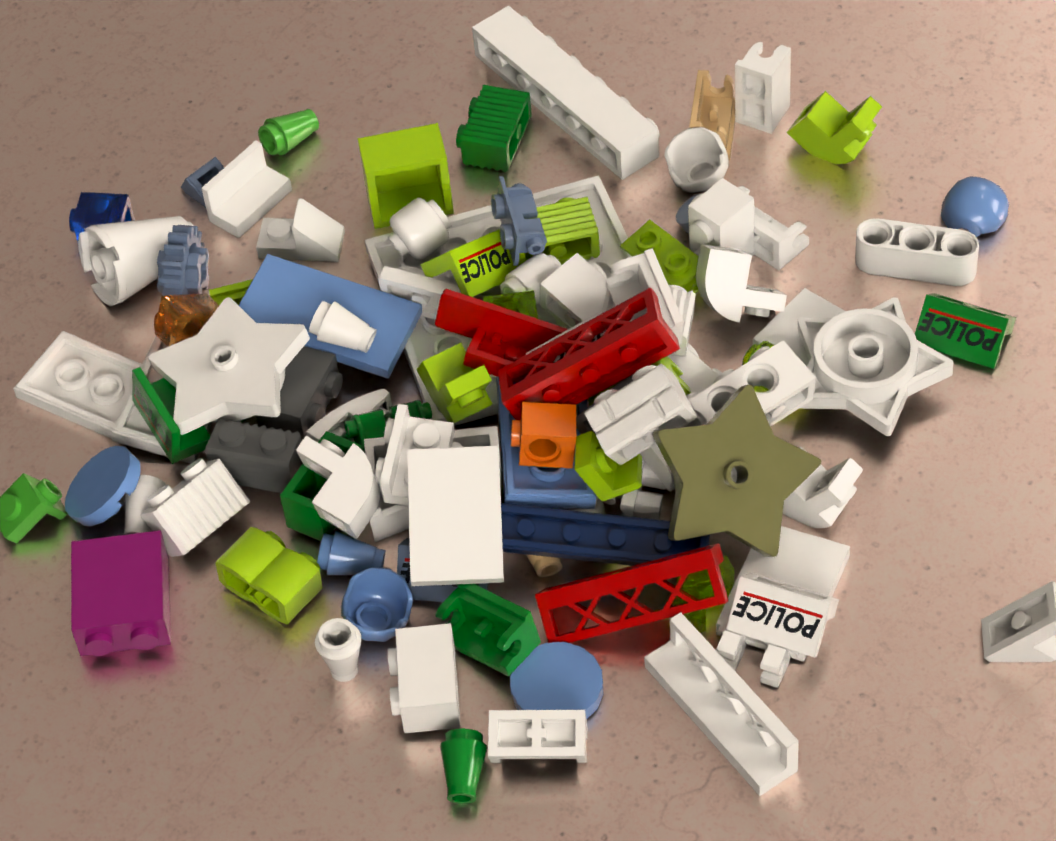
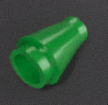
[440,728,488,804]

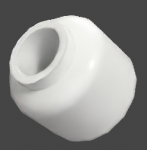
[388,198,452,260]

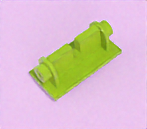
[620,219,699,294]

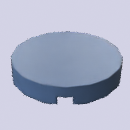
[65,446,141,527]
[510,642,604,720]

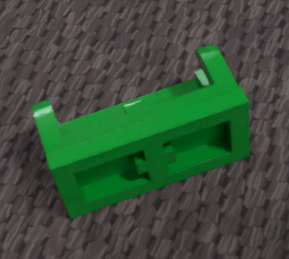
[435,584,541,676]

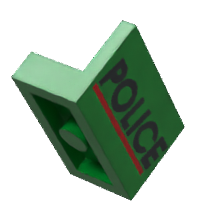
[915,293,1017,369]
[132,367,210,464]

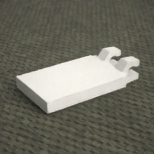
[716,526,850,688]

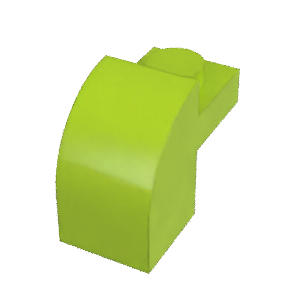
[786,91,882,164]
[417,343,493,424]

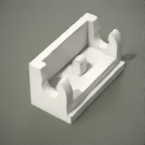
[735,42,791,134]
[738,186,809,270]
[606,248,683,344]
[488,710,588,763]

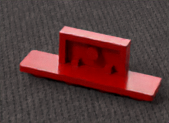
[435,289,568,383]

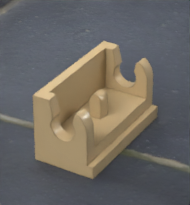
[689,70,735,160]

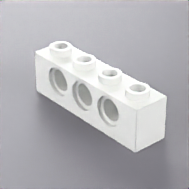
[640,340,816,492]

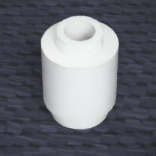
[500,253,562,312]

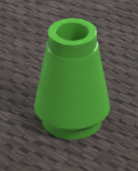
[258,109,319,156]

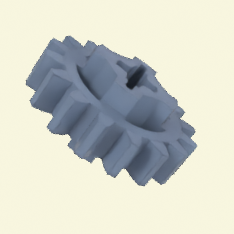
[157,225,210,316]

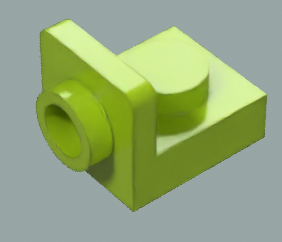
[575,430,642,502]

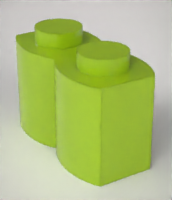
[215,527,323,625]

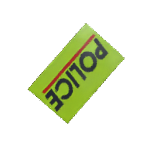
[420,229,518,297]

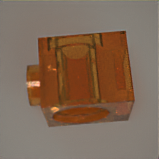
[154,293,219,347]

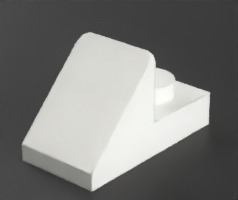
[256,198,345,262]
[981,581,1056,662]

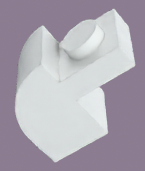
[696,244,787,323]
[296,436,380,539]
[783,447,863,528]

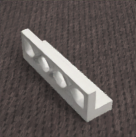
[644,612,799,796]

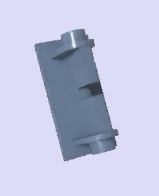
[491,176,547,266]

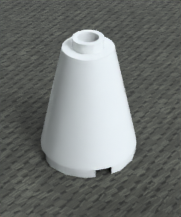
[78,216,194,306]

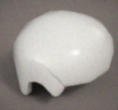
[664,127,729,193]

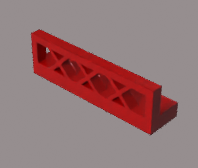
[498,287,680,420]
[535,543,729,643]

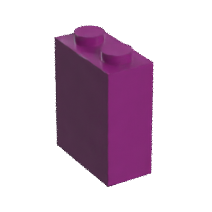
[71,530,171,656]

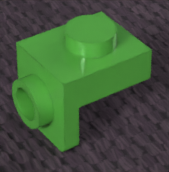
[0,473,68,544]

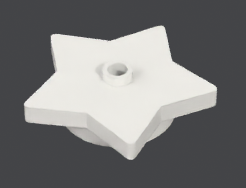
[148,297,310,435]
[797,297,953,436]

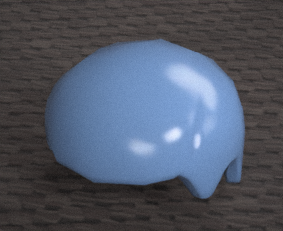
[941,176,1009,237]
[341,567,413,642]

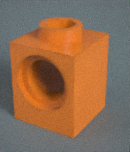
[510,402,576,468]

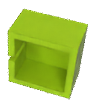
[357,123,454,229]

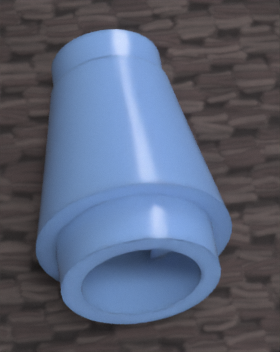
[317,531,386,576]

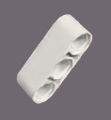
[855,218,979,286]

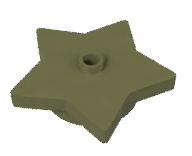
[652,385,821,557]

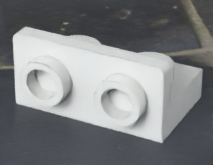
[375,404,455,506]

